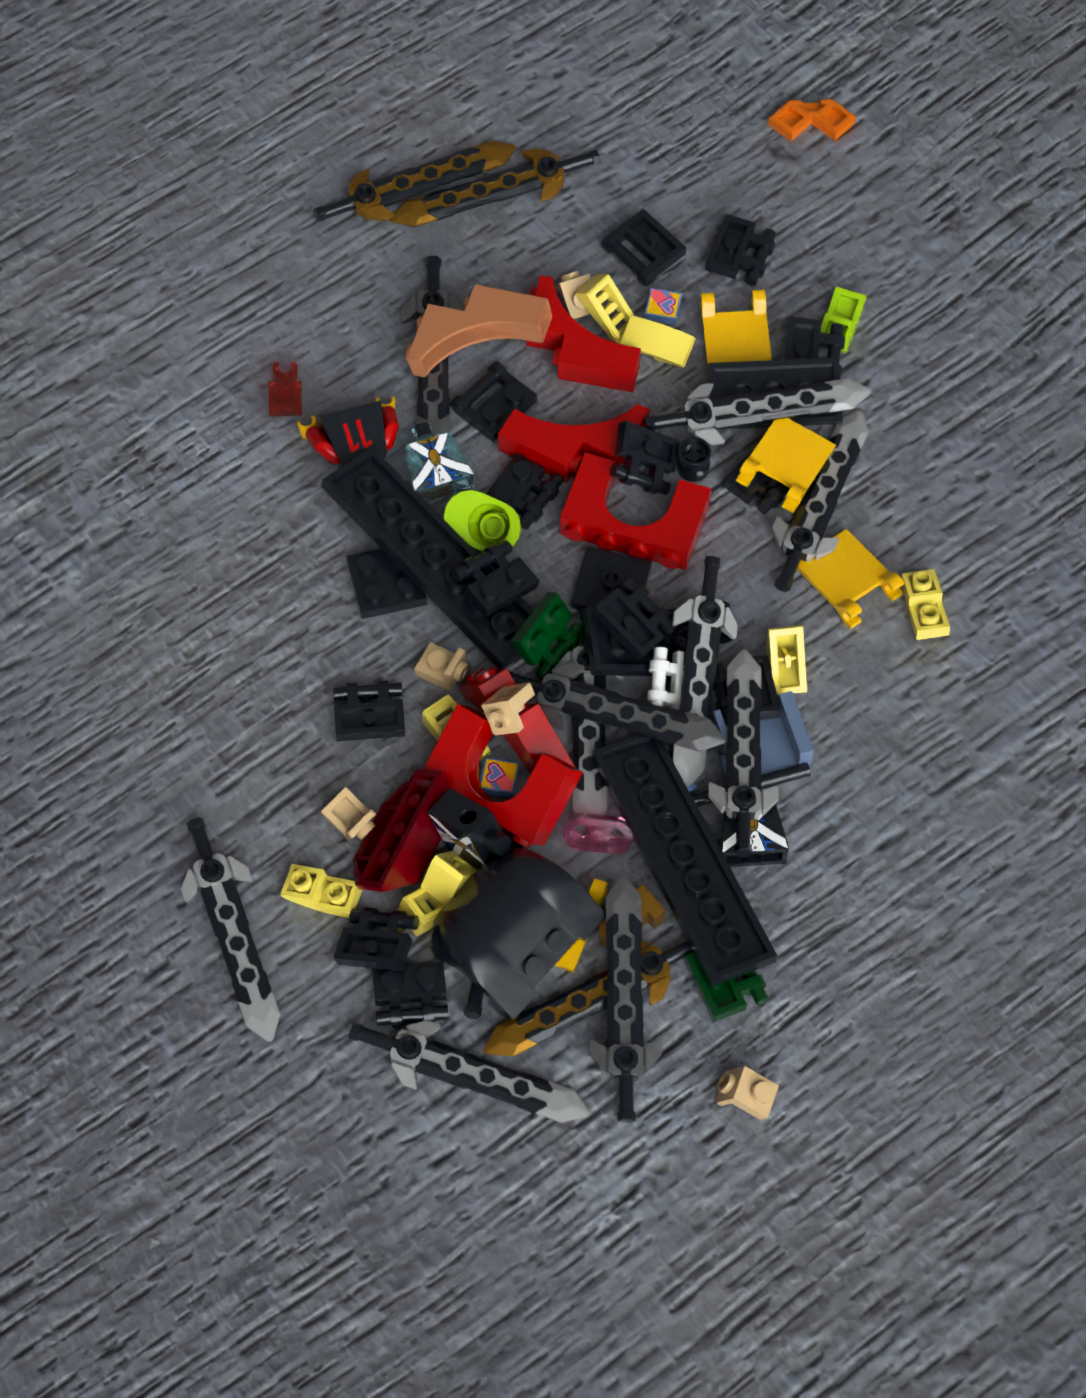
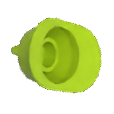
[444,490,521,552]

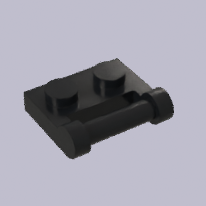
[601,209,686,287]
[450,361,537,442]

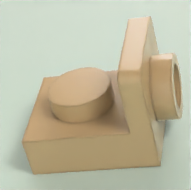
[414,642,469,692]
[481,682,535,736]

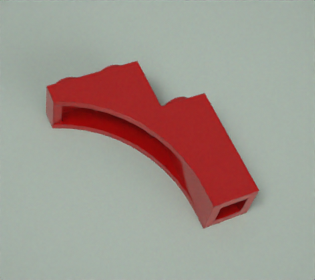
[526,275,641,393]
[498,404,650,483]
[458,666,576,775]

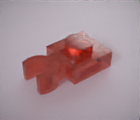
[269,362,302,416]

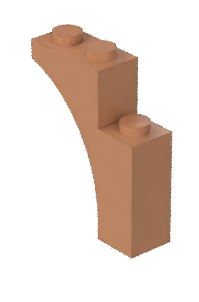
[405,284,553,377]

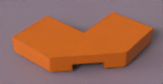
[768,99,856,142]

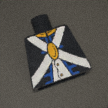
[427,788,511,866]
[721,804,789,867]

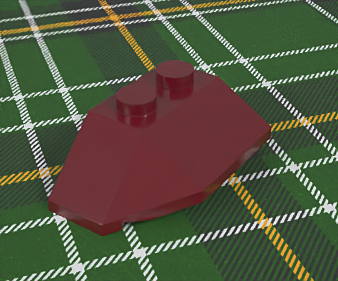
[353,769,447,892]

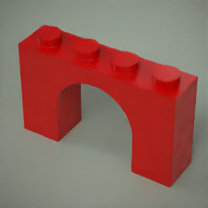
[560,452,712,570]
[423,704,583,848]

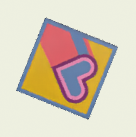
[644,288,682,325]
[480,757,519,798]

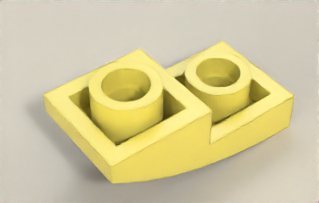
[620,315,696,368]
[901,569,950,640]
[280,864,363,918]

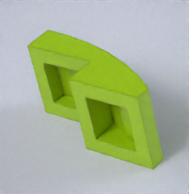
[821,286,867,353]

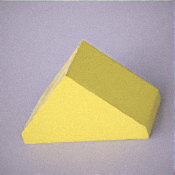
[765,625,807,695]
[421,851,478,905]

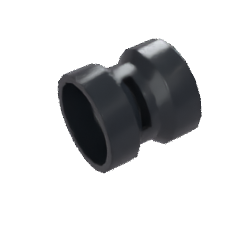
[677,437,711,482]

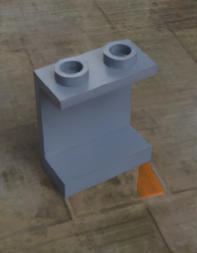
[712,691,814,775]

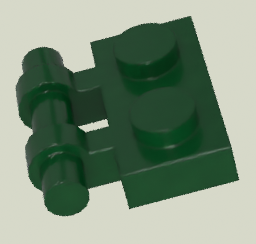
[510,592,582,680]
[684,953,769,1023]

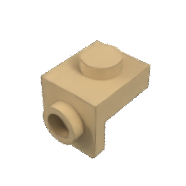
[554,271,596,319]
[320,787,376,842]
[715,1066,779,1120]

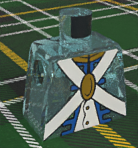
[405,422,474,502]

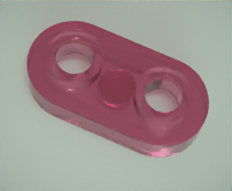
[563,813,633,854]

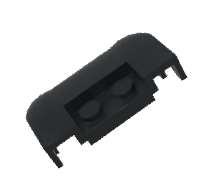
[430,848,606,1020]

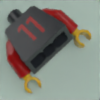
[297,396,399,468]

